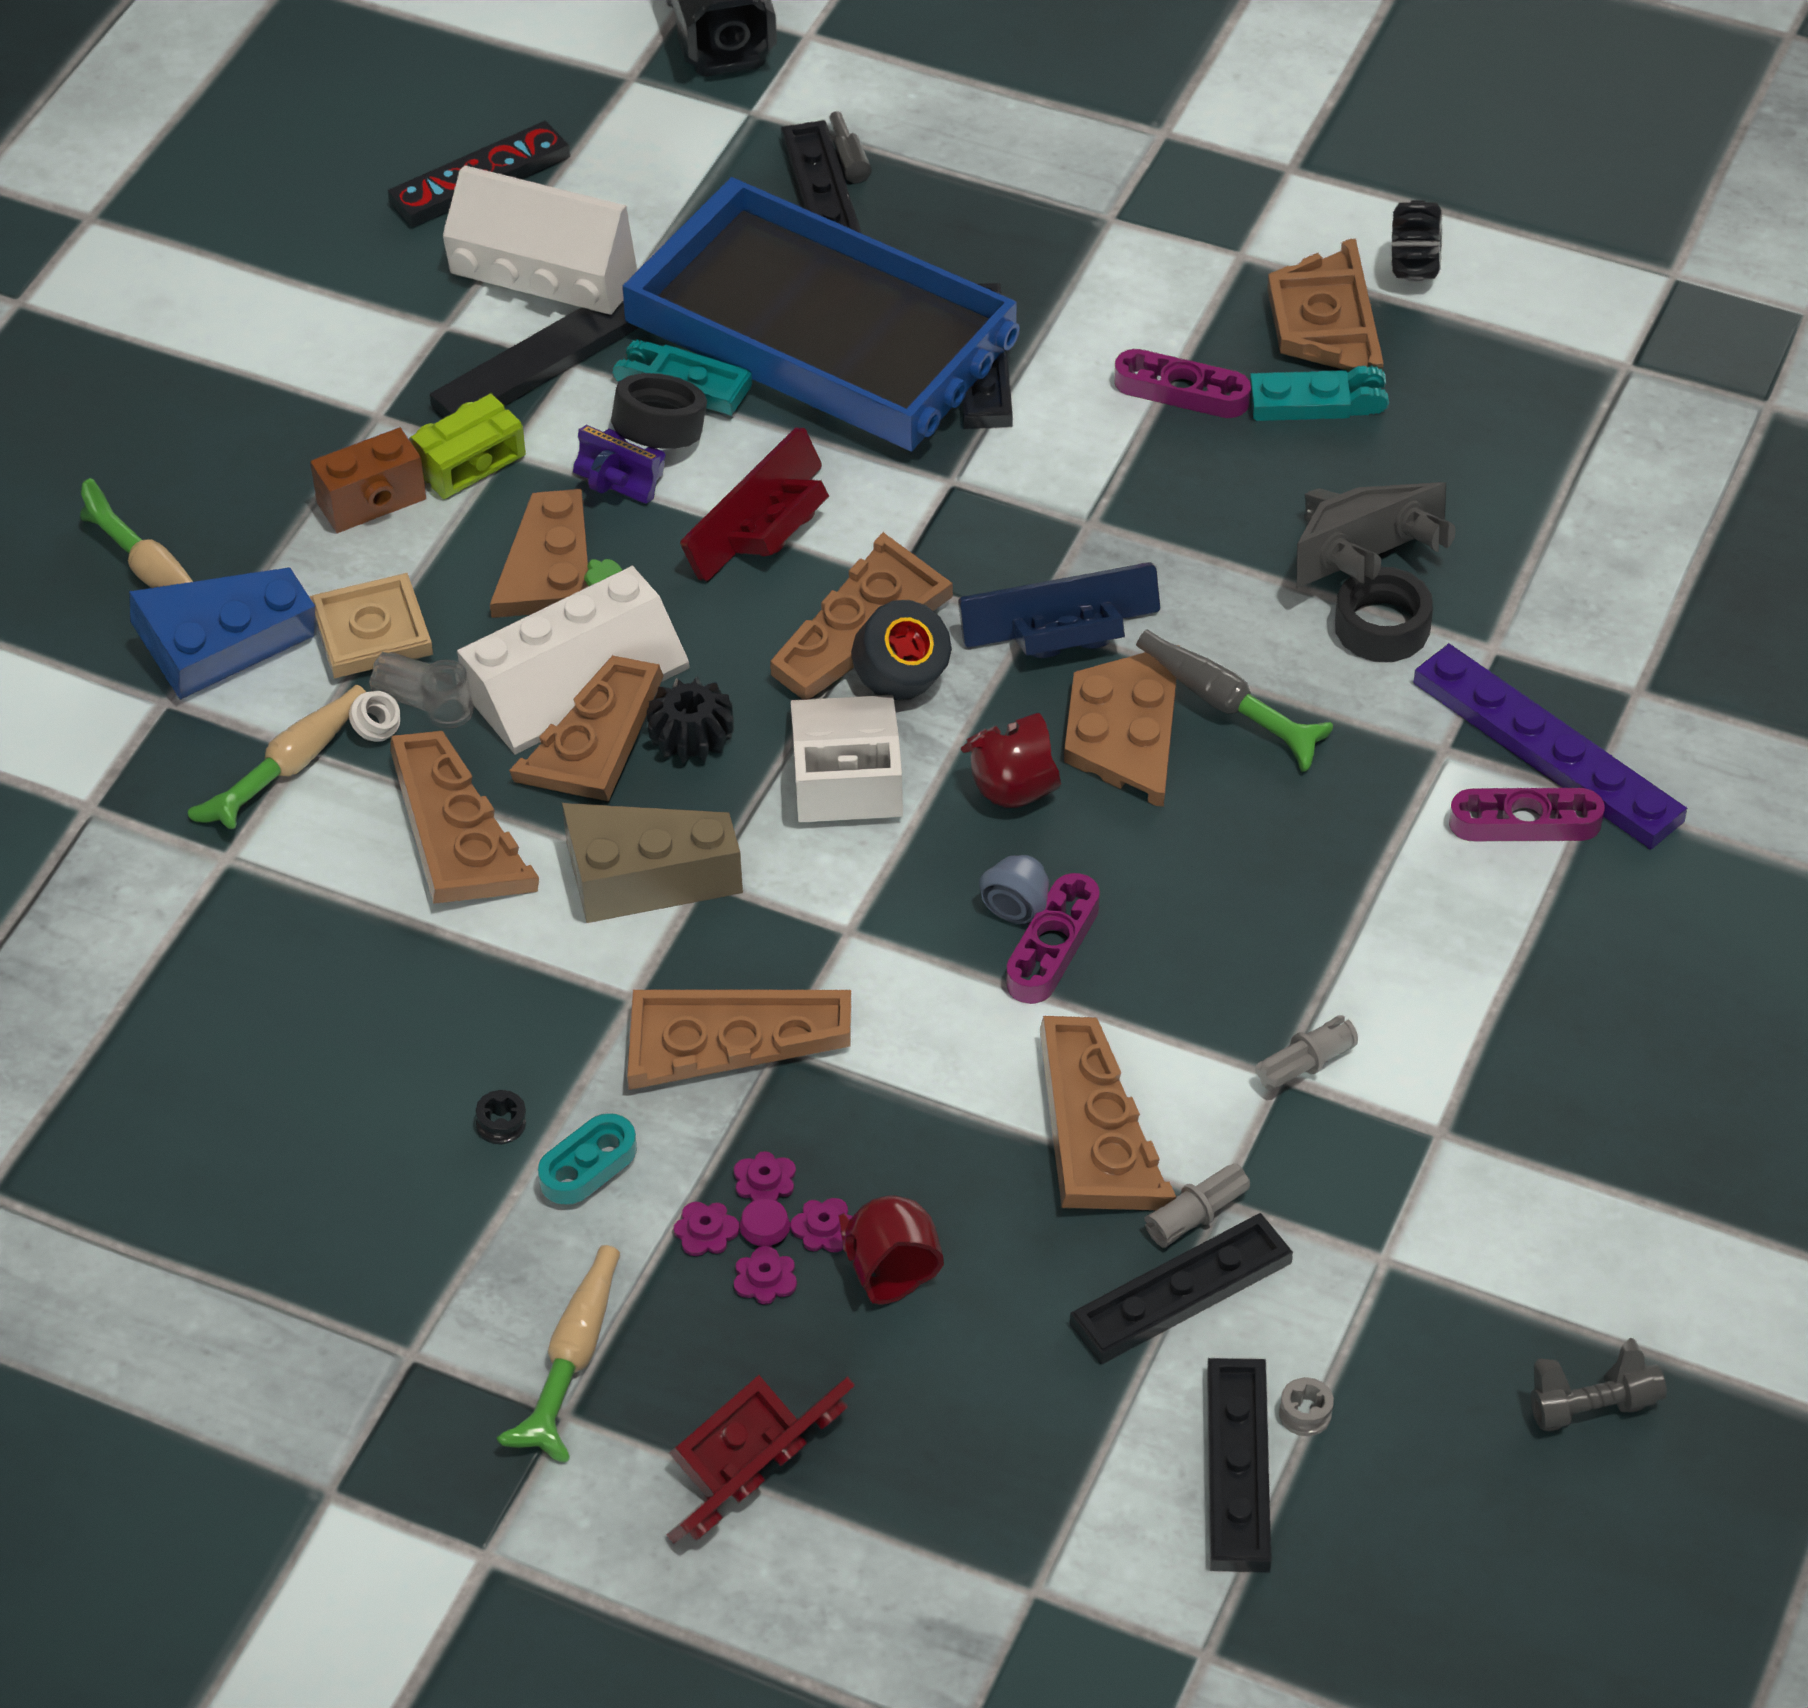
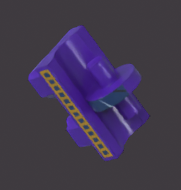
[573,425,666,504]

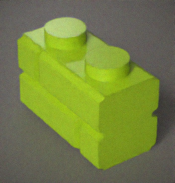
[409,394,526,500]

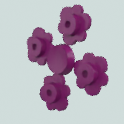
[673,1151,853,1305]

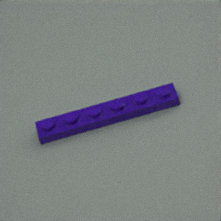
[1413,643,1688,850]

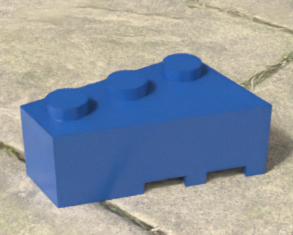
[129,567,315,700]

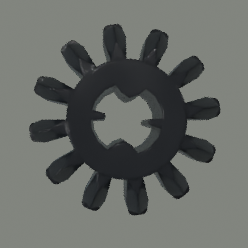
[1391,200,1443,281]
[647,676,734,764]

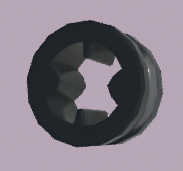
[476,1090,526,1145]

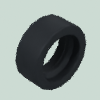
[611,373,707,449]
[1335,567,1433,662]

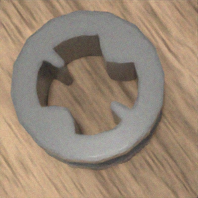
[1279,1377,1334,1437]

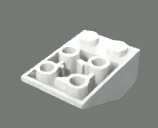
[791,695,903,822]

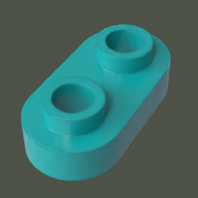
[538,1113,637,1204]

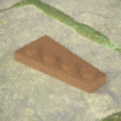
[770,532,953,700]
[390,731,539,904]
[627,990,852,1090]
[1040,1016,1176,1210]

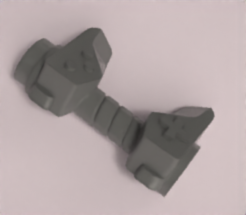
[1531,1337,1667,1431]

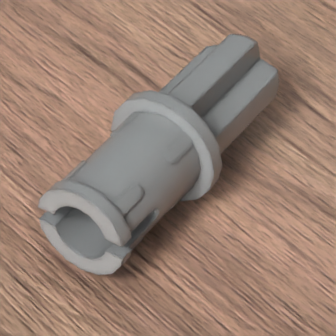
[1255,1015,1358,1090]
[1144,1164,1250,1248]

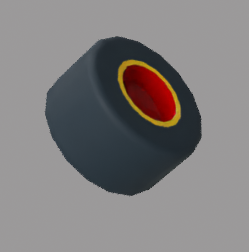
[851,600,952,700]

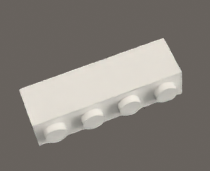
[443,165,637,315]
[457,566,690,755]

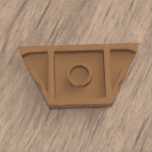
[1267,238,1384,371]
[1064,645,1180,807]

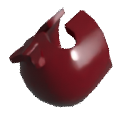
[961,713,1061,808]
[838,1195,944,1305]

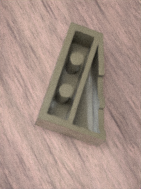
[562,803,743,923]

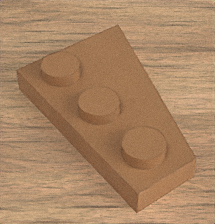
[490,489,589,618]

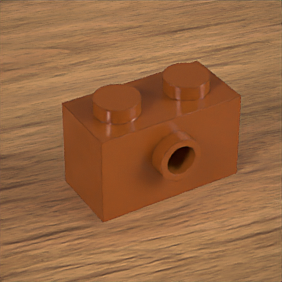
[310,427,426,533]

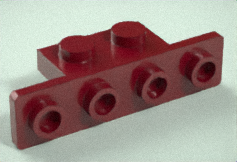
[680,427,829,581]
[666,1375,855,1543]

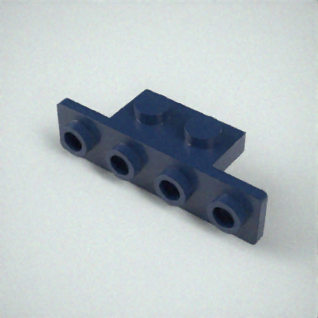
[958,562,1160,658]

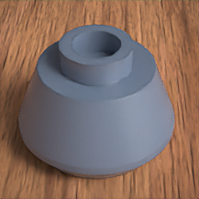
[979,855,1049,924]

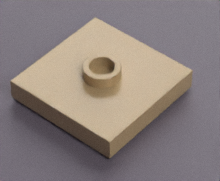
[309,573,433,678]

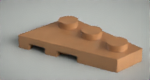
[509,655,664,801]

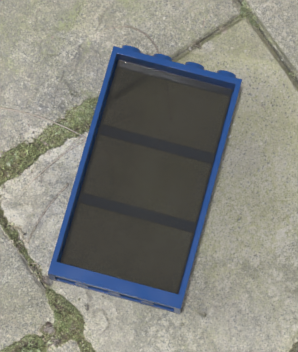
[622,177,1020,452]

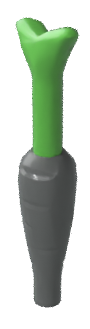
[1136,629,1333,772]

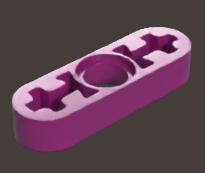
[1114,349,1251,418]
[1449,788,1605,842]
[1006,873,1100,1004]

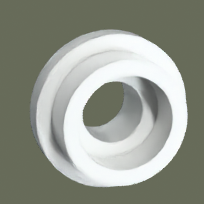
[349,691,400,742]

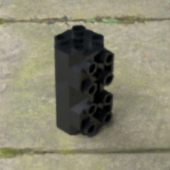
[666,0,777,77]

